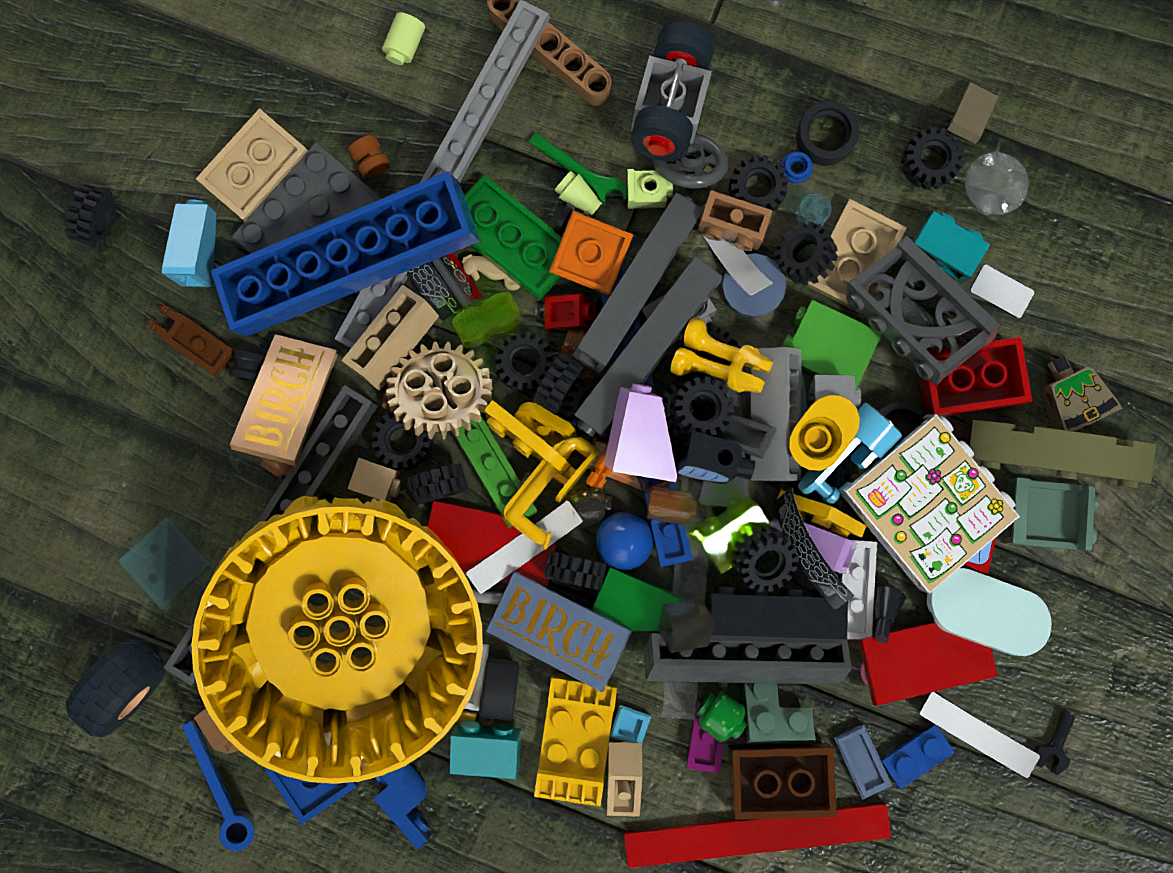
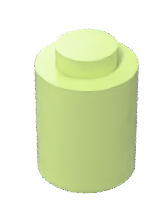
[382,12,425,65]

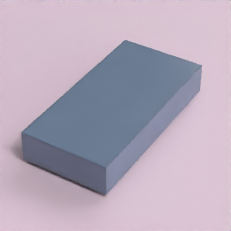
[833,724,892,799]

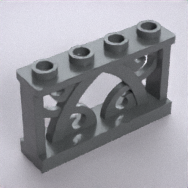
[846,236,1001,386]

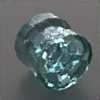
[796,193,832,226]

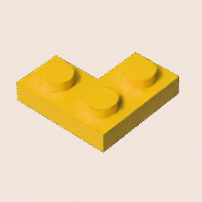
[777,490,866,539]

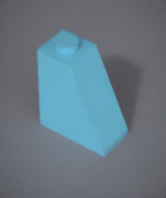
[162,200,217,287]

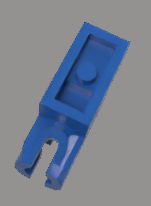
[374,763,432,850]

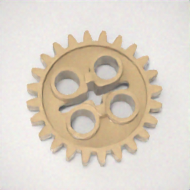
[386,342,493,439]

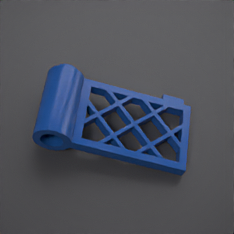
[182,719,255,851]

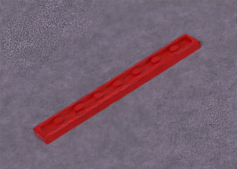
[624,802,891,868]

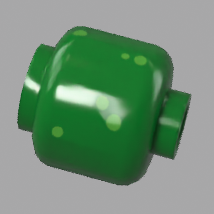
[696,691,747,742]

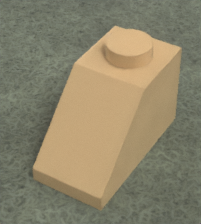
[607,742,642,816]

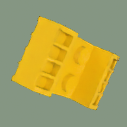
[534,671,617,807]

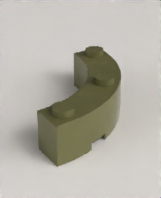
[969,420,1156,488]

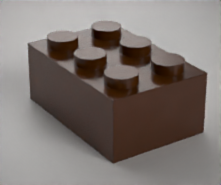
[728,743,837,820]

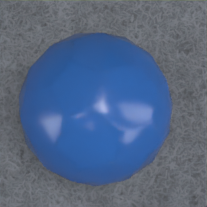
[595,512,654,570]

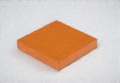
[549,211,633,296]

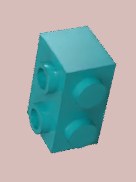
[913,211,990,284]
[450,721,522,779]

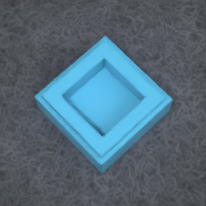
[610,704,651,743]

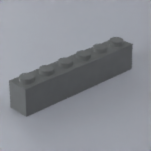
[644,633,852,684]

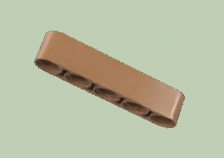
[487,0,612,106]

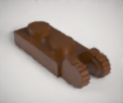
[146,303,234,377]

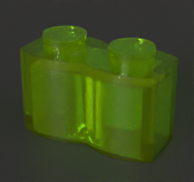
[451,292,522,348]

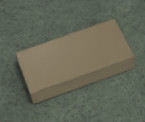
[947,82,998,144]

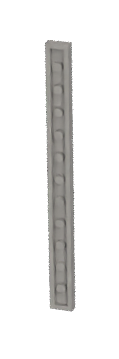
[335,0,550,348]

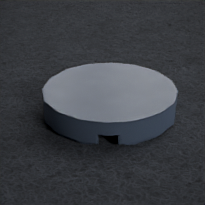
[722,253,786,318]

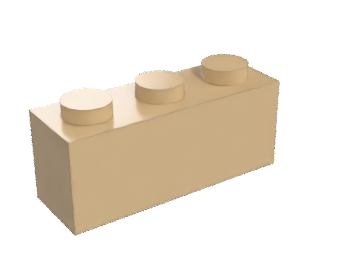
[341,284,439,391]

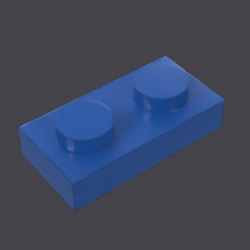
[880,723,955,789]

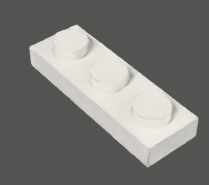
[840,540,877,640]

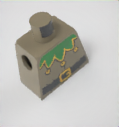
[1041,356,1122,432]

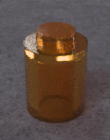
[646,486,697,526]

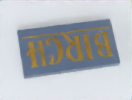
[486,572,632,692]

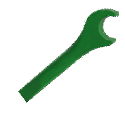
[528,132,628,205]

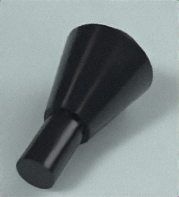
[874,585,906,643]

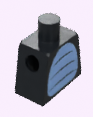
[674,431,755,484]

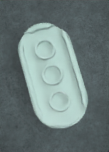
[927,568,1052,656]

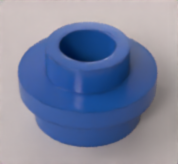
[780,151,813,184]

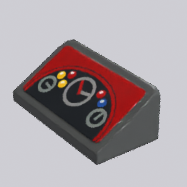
[431,252,486,312]

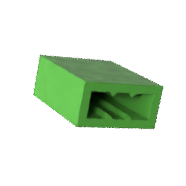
[781,300,883,388]

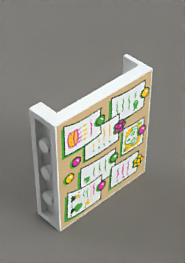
[838,414,1020,594]

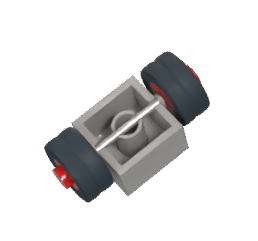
[631,22,714,161]

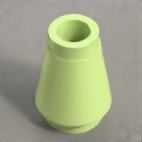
[555,171,602,216]

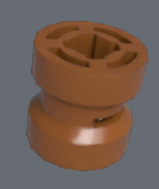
[348,135,391,179]

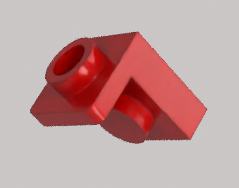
[545,294,596,330]

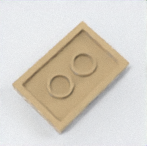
[196,108,308,222]
[805,199,907,314]

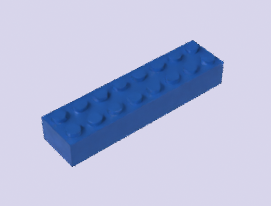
[211,171,480,337]

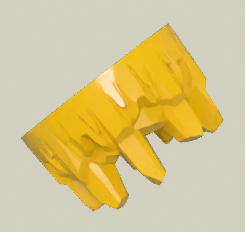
[191,496,483,784]

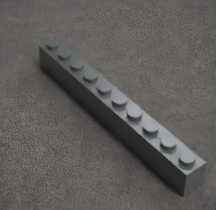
[164,385,378,686]

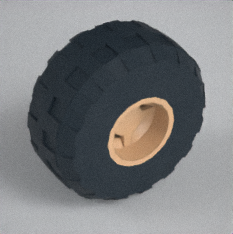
[66,639,166,737]

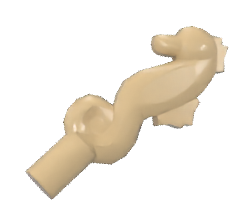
[462,254,520,290]

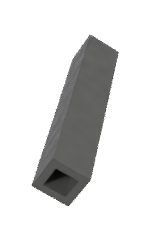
[572,192,703,373]
[574,256,722,437]

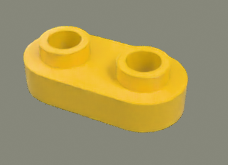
[514,402,577,447]

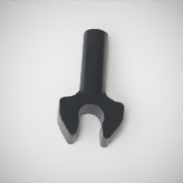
[1034,712,1075,775]

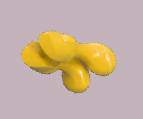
[670,317,773,393]

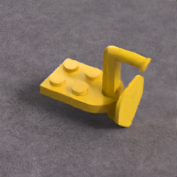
[484,400,600,550]

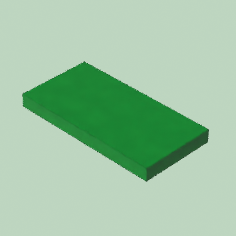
[464,174,562,301]

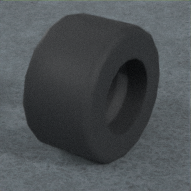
[479,658,519,721]

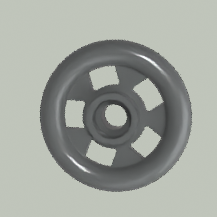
[652,134,728,188]

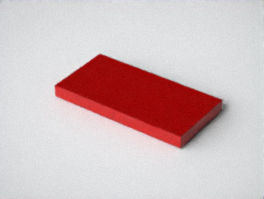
[428,501,558,587]
[858,622,998,706]

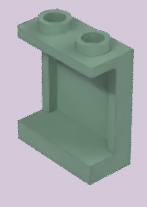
[1003,478,1099,551]

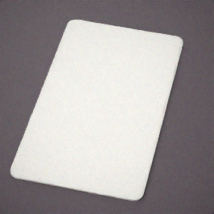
[971,265,1034,318]

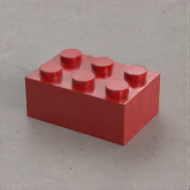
[917,337,1032,417]

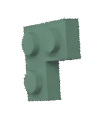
[742,683,816,744]

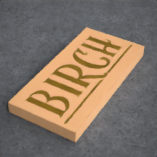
[230,334,337,466]

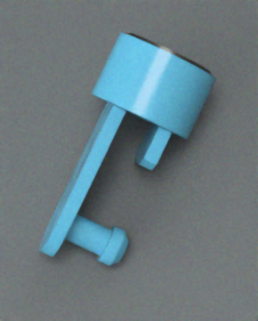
[798,403,902,504]

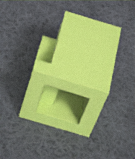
[627,169,673,209]

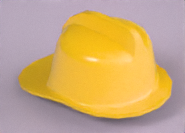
[789,395,860,471]

